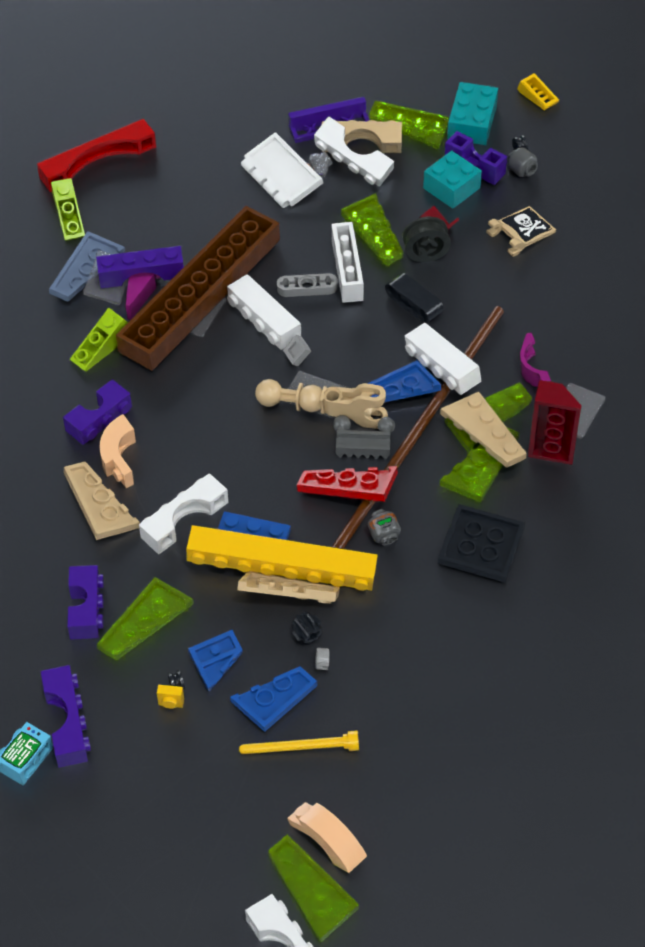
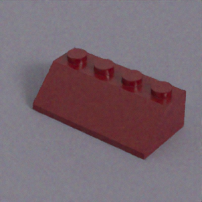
[528,380,582,465]

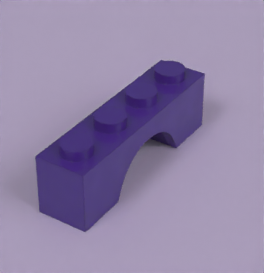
[96,246,184,289]
[40,665,91,768]

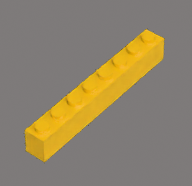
[186,525,378,591]

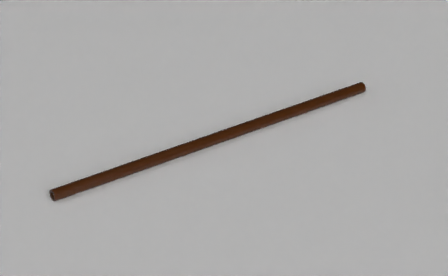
[331,306,504,549]

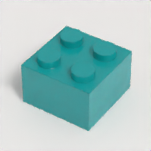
[423,151,482,209]

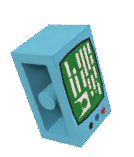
[0,722,53,785]

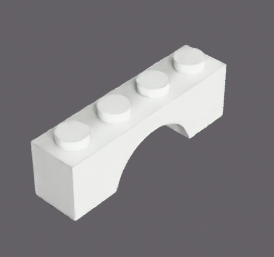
[314,117,394,187]
[139,473,228,554]
[245,894,313,947]

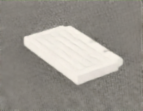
[241,132,323,208]

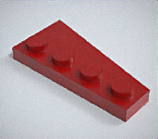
[297,466,398,502]

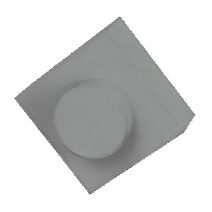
[283,335,311,366]

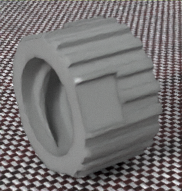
[315,648,329,670]

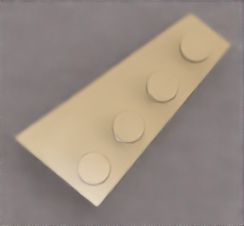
[64,462,140,540]
[237,571,340,604]

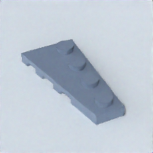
[49,231,125,302]

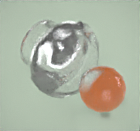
[307,151,333,176]

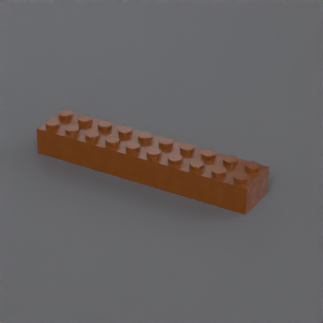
[116,206,280,371]

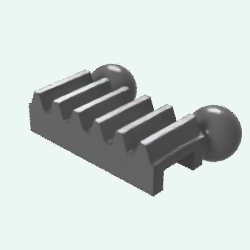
[333,415,395,459]

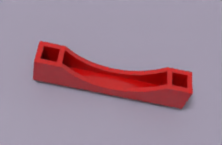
[37,119,156,193]

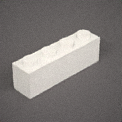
[332,222,364,303]
[227,274,301,350]
[405,323,481,395]

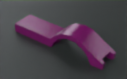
[520,332,551,387]

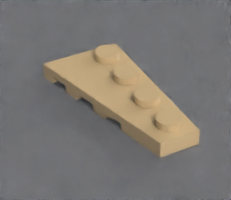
[440,392,527,468]

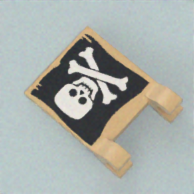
[486,206,556,257]

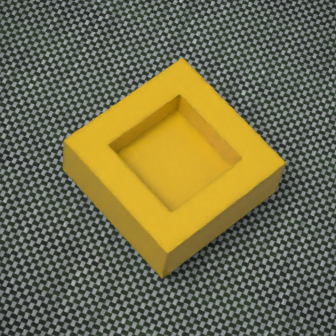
[157,685,184,709]

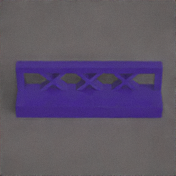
[288,97,370,143]

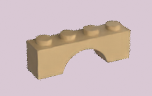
[322,120,402,153]

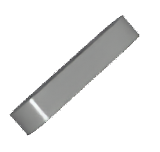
[277,273,338,297]

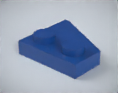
[188,630,243,691]

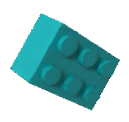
[447,82,498,145]

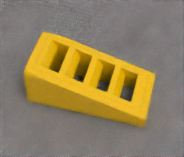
[517,73,559,111]

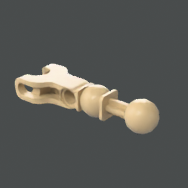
[255,379,388,429]

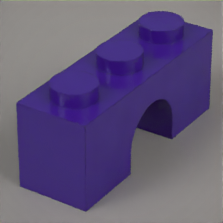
[445,131,507,185]
[63,379,132,445]
[68,565,104,640]

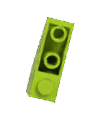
[51,178,85,241]
[70,308,128,372]

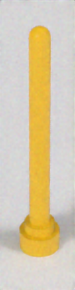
[239,730,359,754]

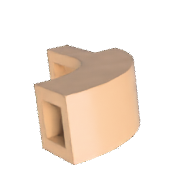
[100,414,136,488]
[287,802,367,873]

